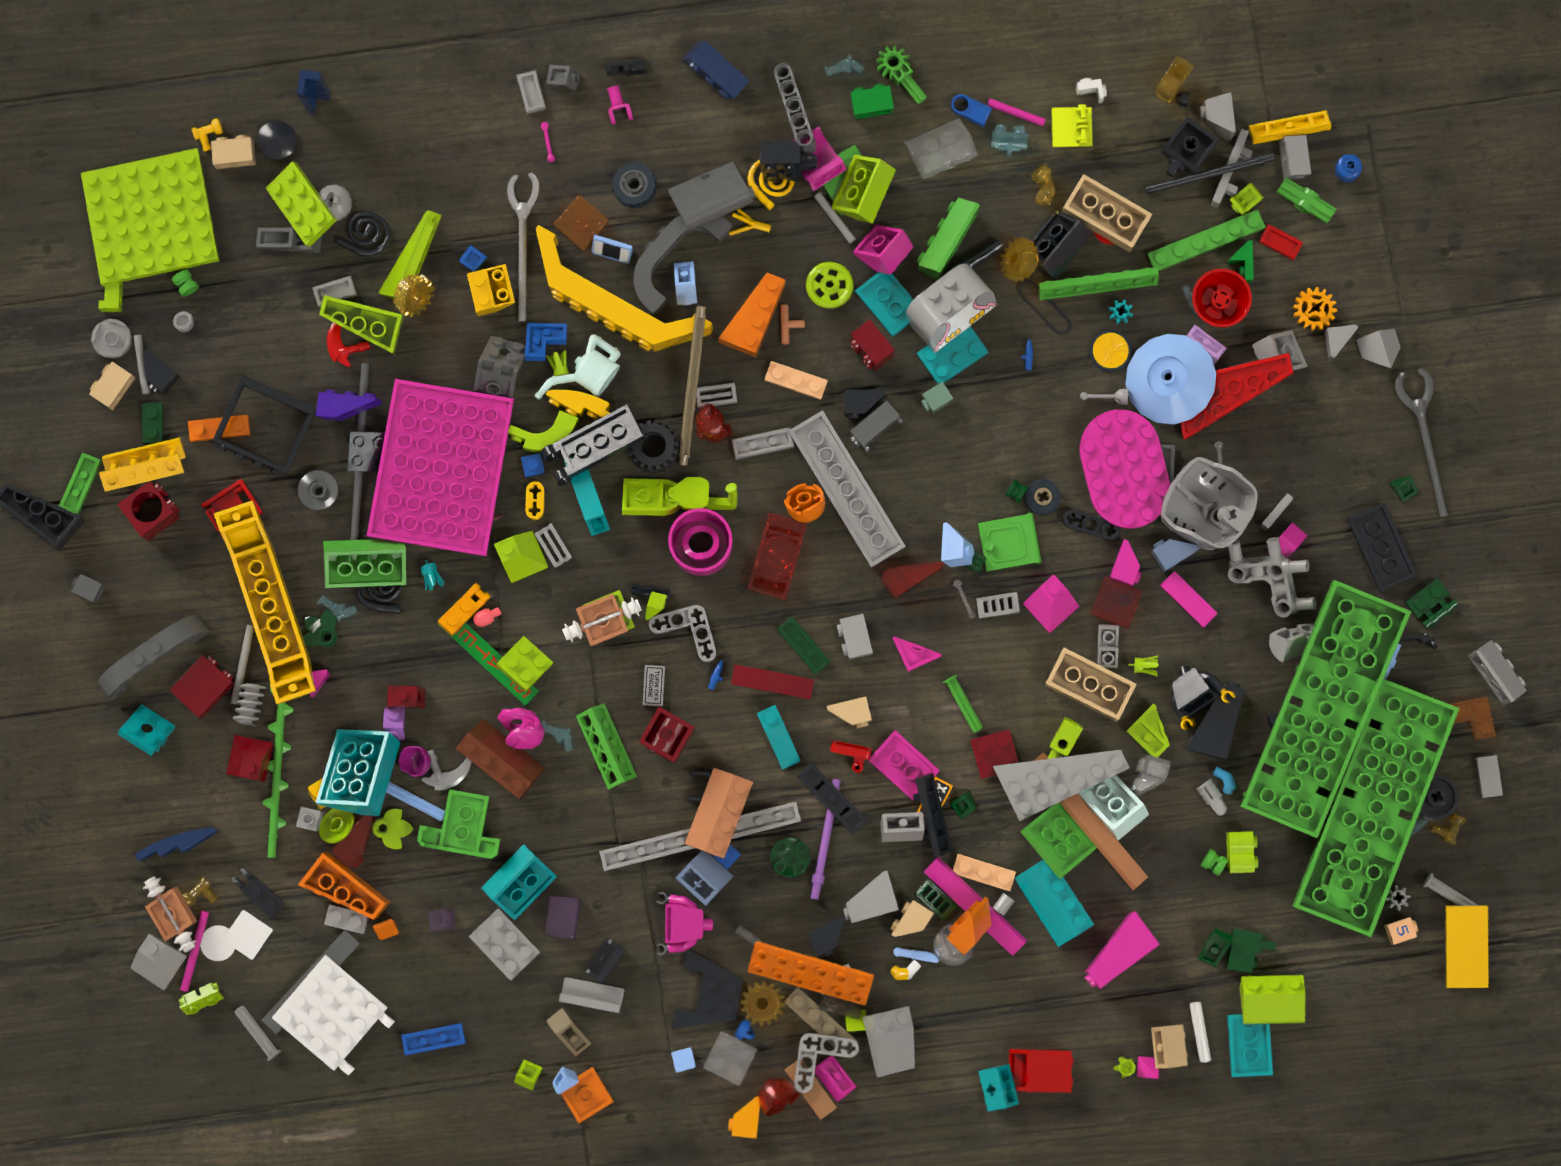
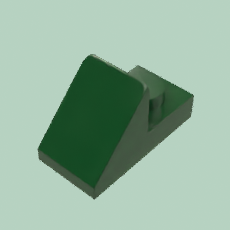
[1198,928,1234,968]

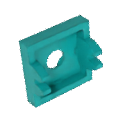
[118,704,175,756]

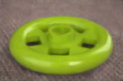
[806,262,853,309]

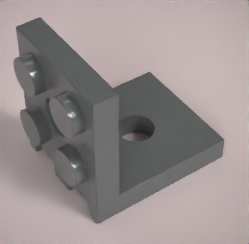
[473,336,526,398]

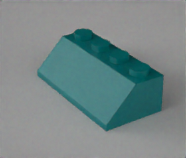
[1014,860,1094,947]

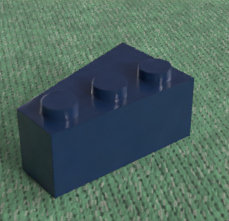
[682,41,749,100]

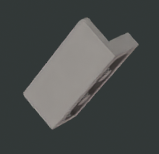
[559,977,624,1013]

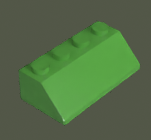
[917,198,980,281]
[323,539,406,588]

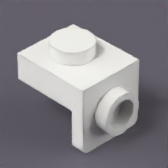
[1076,78,1107,103]

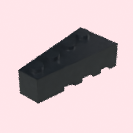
[0,483,85,552]

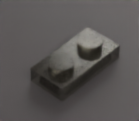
[819,994,862,1019]

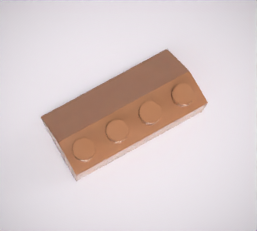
[685,768,753,859]

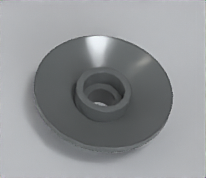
[298,470,338,510]

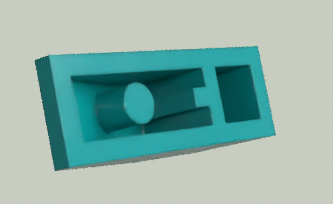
[757,705,801,770]

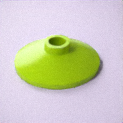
[319,808,354,844]

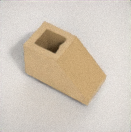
[890,900,934,937]

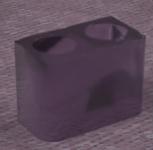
[545,896,581,940]

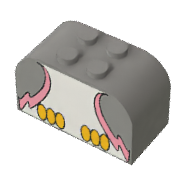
[906,264,997,353]

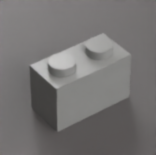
[837,614,873,660]
[880,812,924,842]

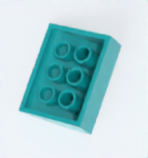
[316,729,400,816]

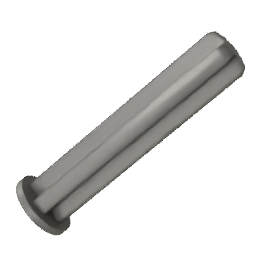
[1423,873,1477,906]
[235,1006,281,1061]

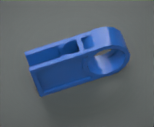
[951,94,992,127]

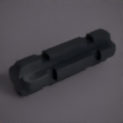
[631,584,671,600]

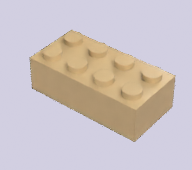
[1062,174,1152,252]
[1044,648,1137,722]

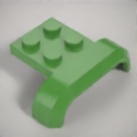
[417,789,500,859]

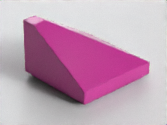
[1137,1056,1159,1079]

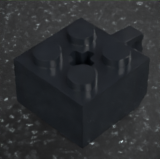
[1161,117,1219,178]
[760,141,817,182]

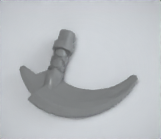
[422,750,472,790]

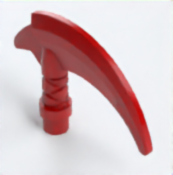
[327,322,371,367]

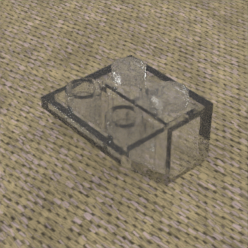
[1131,755,1171,796]

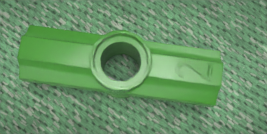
[1276,177,1336,224]

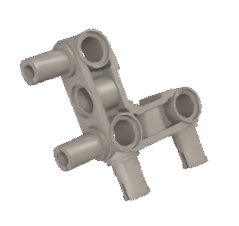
[1228,537,1316,617]

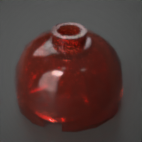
[695,403,733,443]
[758,1078,800,1117]

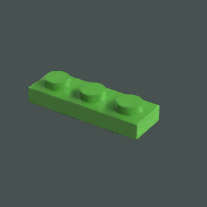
[59,452,102,515]

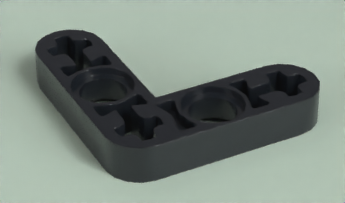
[1062,510,1121,541]

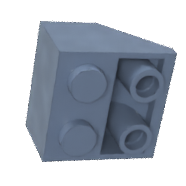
[676,851,733,906]

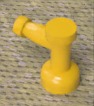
[192,118,223,152]

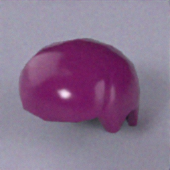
[398,746,431,777]

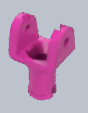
[607,85,633,125]

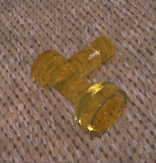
[1432,814,1467,845]
[182,877,218,907]

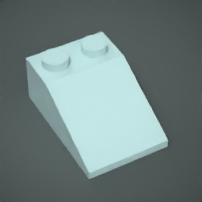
[1078,775,1149,840]

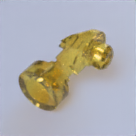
[1031,163,1056,205]

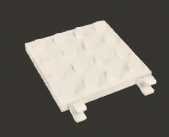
[272,955,395,1076]

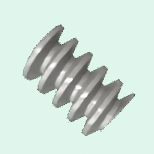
[233,683,266,727]

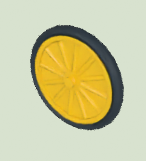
[1089,330,1132,372]

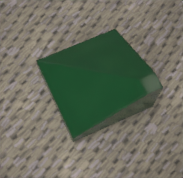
[1389,476,1419,503]
[950,790,977,820]

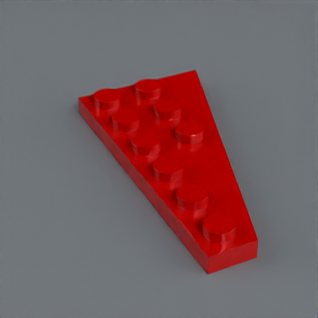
[1181,353,1294,440]

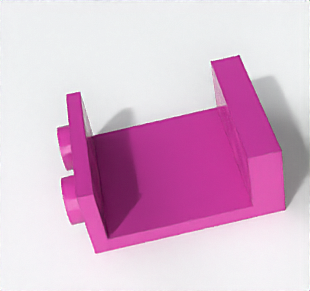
[793,126,847,191]

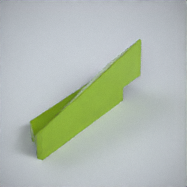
[379,210,442,301]

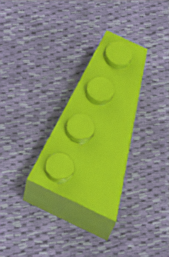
[319,295,404,354]

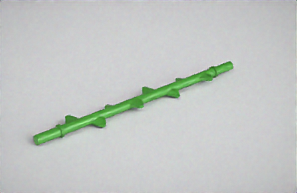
[263,688,293,858]

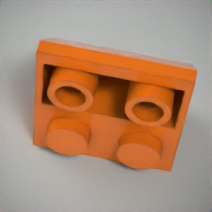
[947,896,992,955]

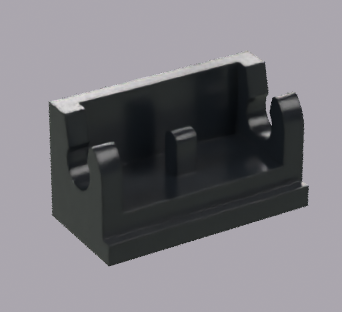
[584,938,626,984]

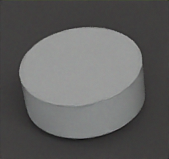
[173,311,194,332]

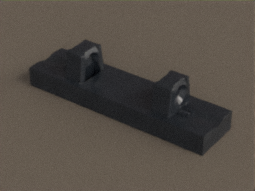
[797,762,868,835]
[913,773,952,857]

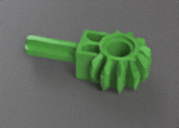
[876,46,926,104]

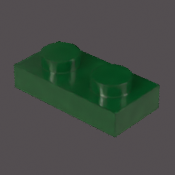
[142,403,164,444]

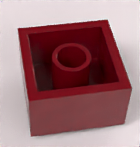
[850,319,895,372]

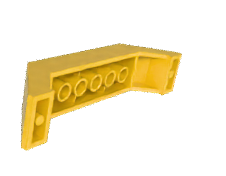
[536,225,713,352]
[214,500,316,704]

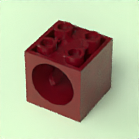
[117,481,181,542]
[639,707,696,764]

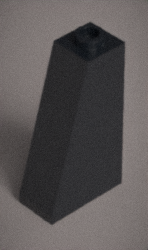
[1185,682,1244,760]

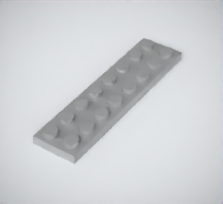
[788,410,906,568]

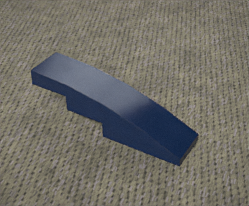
[134,827,220,862]

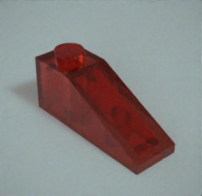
[881,561,945,600]
[331,815,376,869]

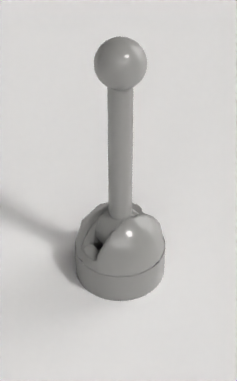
[1080,389,1128,405]

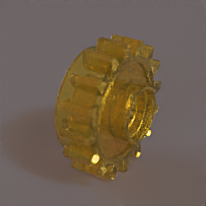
[1000,237,1038,282]
[393,274,435,317]
[740,981,786,1026]

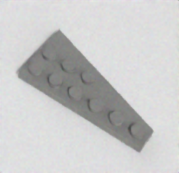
[993,750,1130,821]

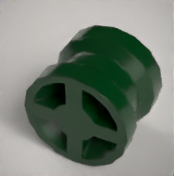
[1005,479,1029,503]
[963,552,987,573]

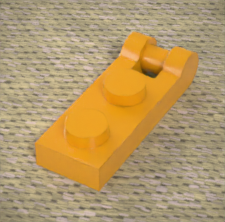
[437,583,491,636]

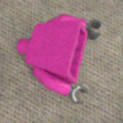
[656,892,713,956]

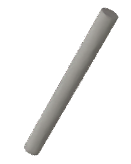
[231,625,254,705]

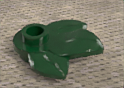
[303,610,338,648]

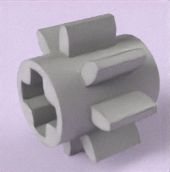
[1385,885,1411,911]

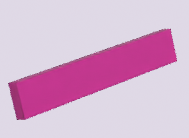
[924,857,1027,956]

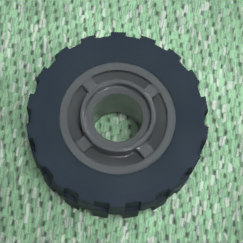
[612,162,657,208]

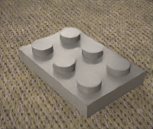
[469,908,541,981]

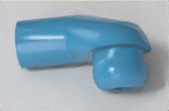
[1212,766,1237,795]

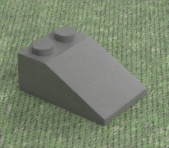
[863,1006,915,1077]

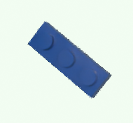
[401,1023,466,1055]

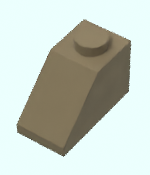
[546,1008,591,1057]

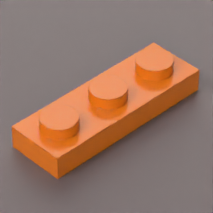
[188,415,251,442]

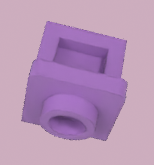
[383,708,405,740]

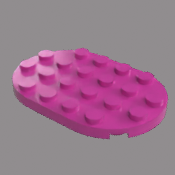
[1079,410,1170,529]

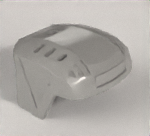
[1161,457,1258,550]

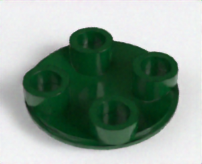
[770,837,810,878]

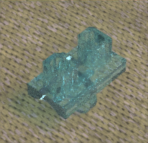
[991,125,1028,157]

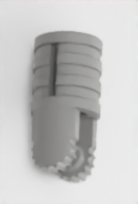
[1196,779,1228,816]

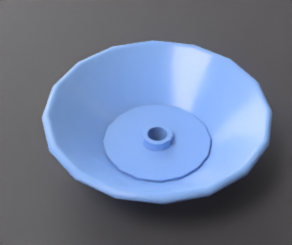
[1125,334,1216,424]

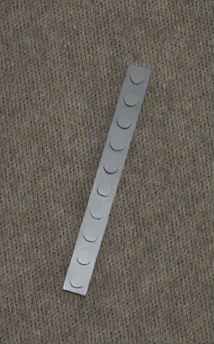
[599,802,801,871]

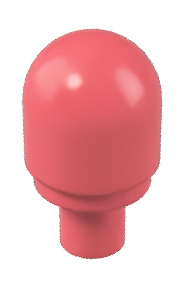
[473,607,501,627]

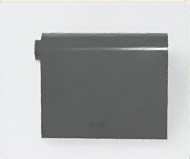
[668,161,755,231]

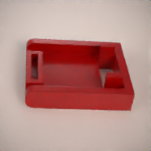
[201,479,264,539]

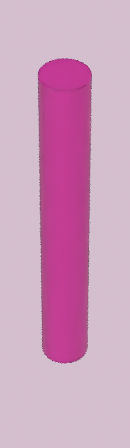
[987,98,1045,127]

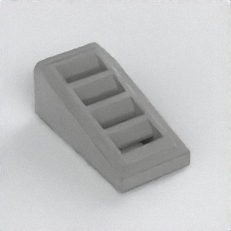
[976,592,1020,619]

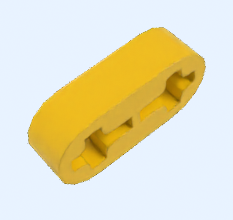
[525,481,545,520]

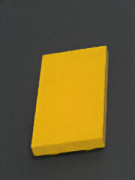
[1446,905,1488,988]

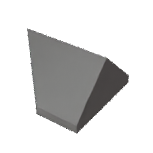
[1356,329,1401,368]

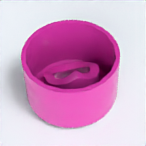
[668,508,733,576]

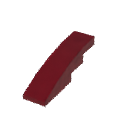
[731,664,814,700]

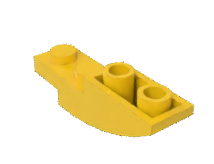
[546,390,611,420]

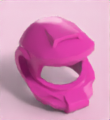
[498,708,545,749]

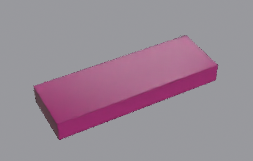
[1160,571,1218,628]

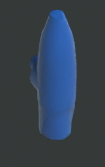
[1021,340,1033,371]
[707,660,723,690]

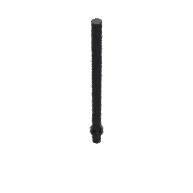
[1145,153,1275,194]

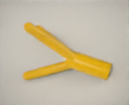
[729,208,771,235]

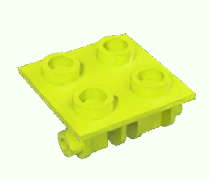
[1052,104,1092,147]

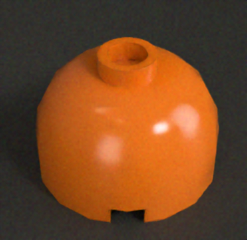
[784,483,825,523]

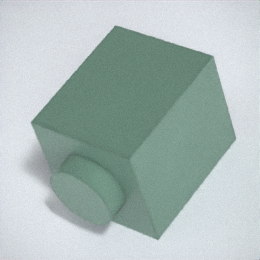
[921,382,953,414]

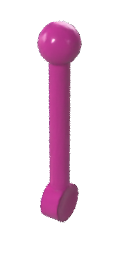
[541,122,555,162]

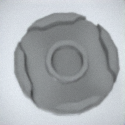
[91,319,132,359]

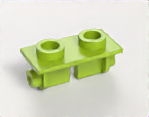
[179,982,224,1015]

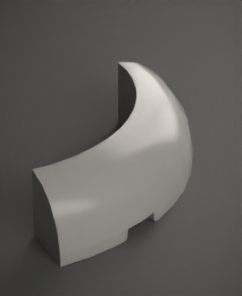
[1269,624,1314,663]

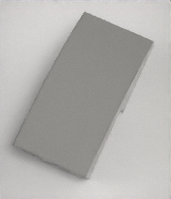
[1097,624,1119,668]

